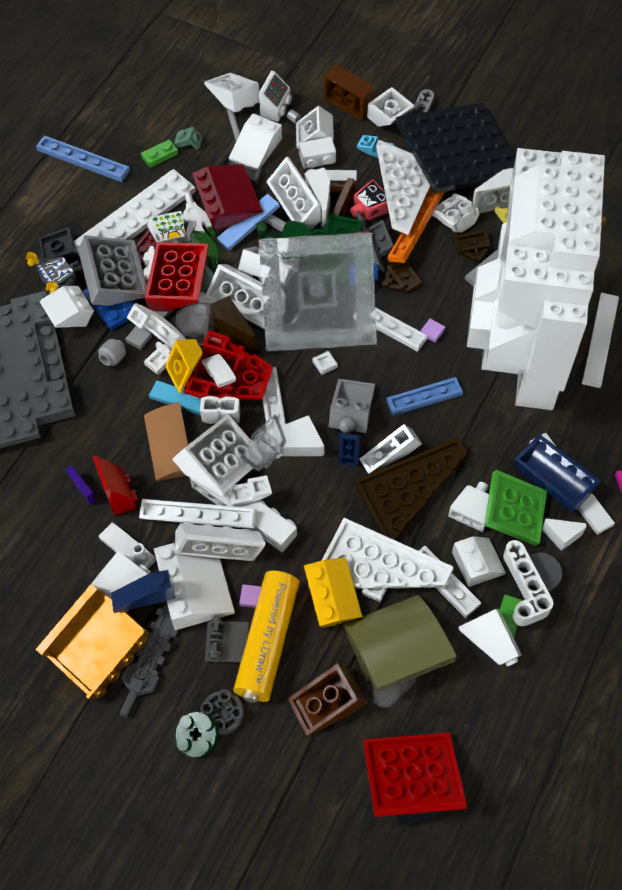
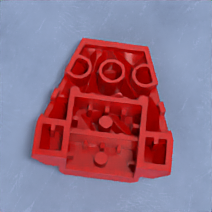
[185,330,273,400]

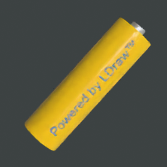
[233,571,299,703]

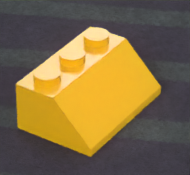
[304,558,362,628]

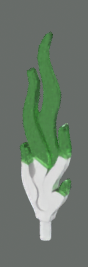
[182,192,218,273]

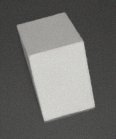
[542,519,586,551]

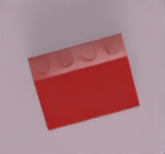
[145,242,209,312]

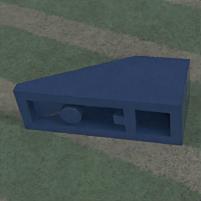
[339,433,361,467]
[111,569,176,613]

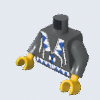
[25,252,82,294]

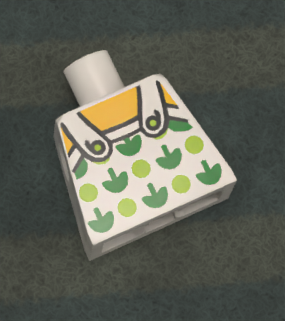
[147,211,185,243]

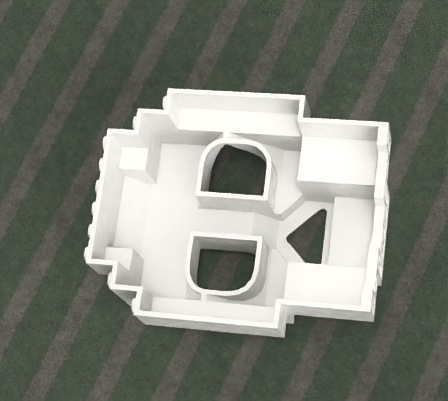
[467,148,605,410]

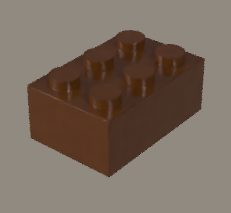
[324,64,375,121]

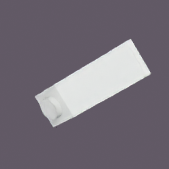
[360,424,422,474]

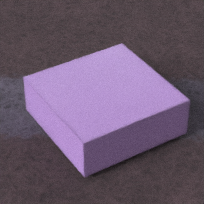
[420,319,445,343]
[239,585,261,608]

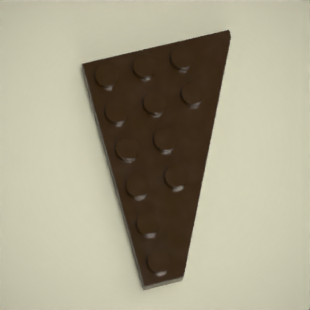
[354,438,467,540]

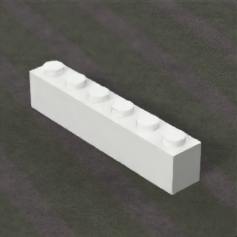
[190,478,297,552]

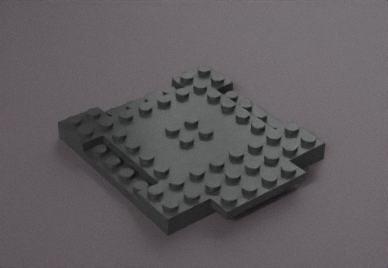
[0,291,76,448]

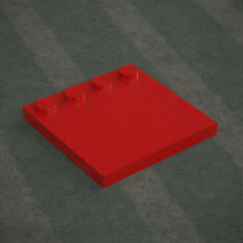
[363,732,466,817]

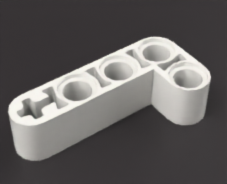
[503,540,553,626]

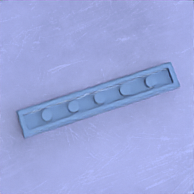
[36,135,130,182]

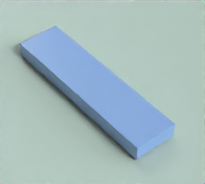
[217,194,280,251]

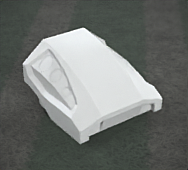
[432,193,479,233]

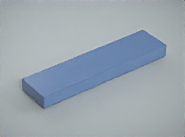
[386,377,463,416]

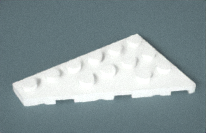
[376,140,430,235]
[308,518,454,589]

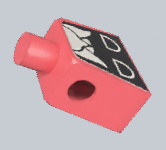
[350,180,389,220]

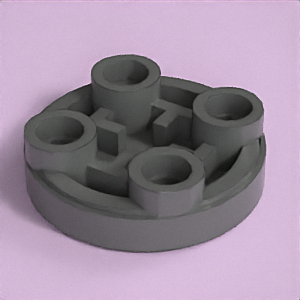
[520,553,562,592]
[201,689,244,735]

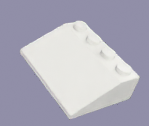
[172,414,265,496]
[154,543,235,630]

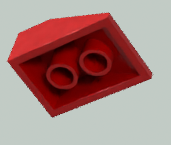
[93,456,138,516]

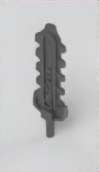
[119,604,178,718]

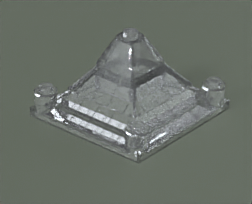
[259,231,377,351]

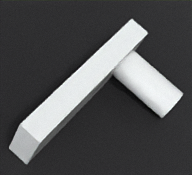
[99,522,156,568]

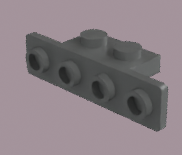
[356,211,394,272]

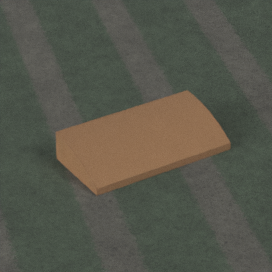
[144,402,188,482]

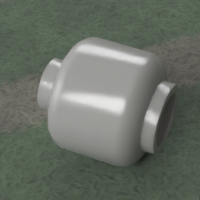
[98,339,126,366]

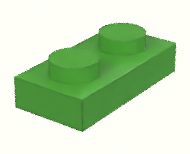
[141,139,178,168]
[500,595,523,638]

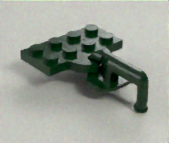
[257,214,363,286]

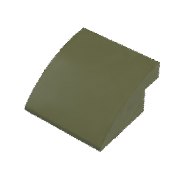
[343,595,456,693]

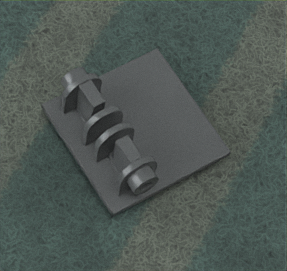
[205,617,249,663]

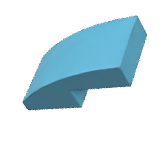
[357,135,395,157]

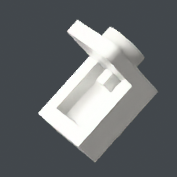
[144,341,171,375]

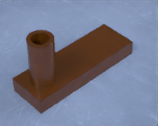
[330,178,357,217]

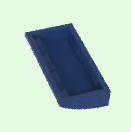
[513,434,601,514]

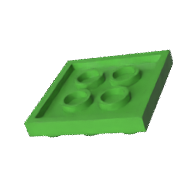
[484,470,547,546]

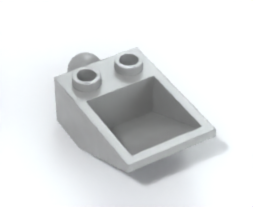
[329,379,375,434]

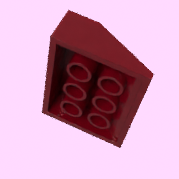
[192,164,263,233]

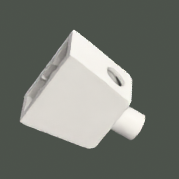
[448,482,489,532]

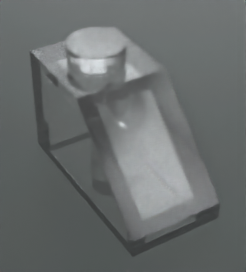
[373,677,417,707]

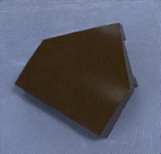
[452,229,491,262]
[382,261,423,294]

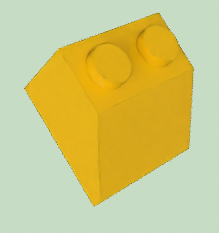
[165,339,203,393]

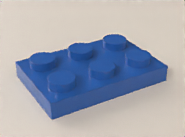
[82,289,135,331]

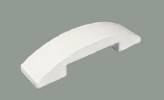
[127,303,186,350]

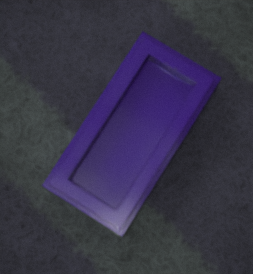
[66,466,96,505]

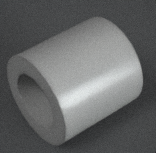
[287,109,301,124]

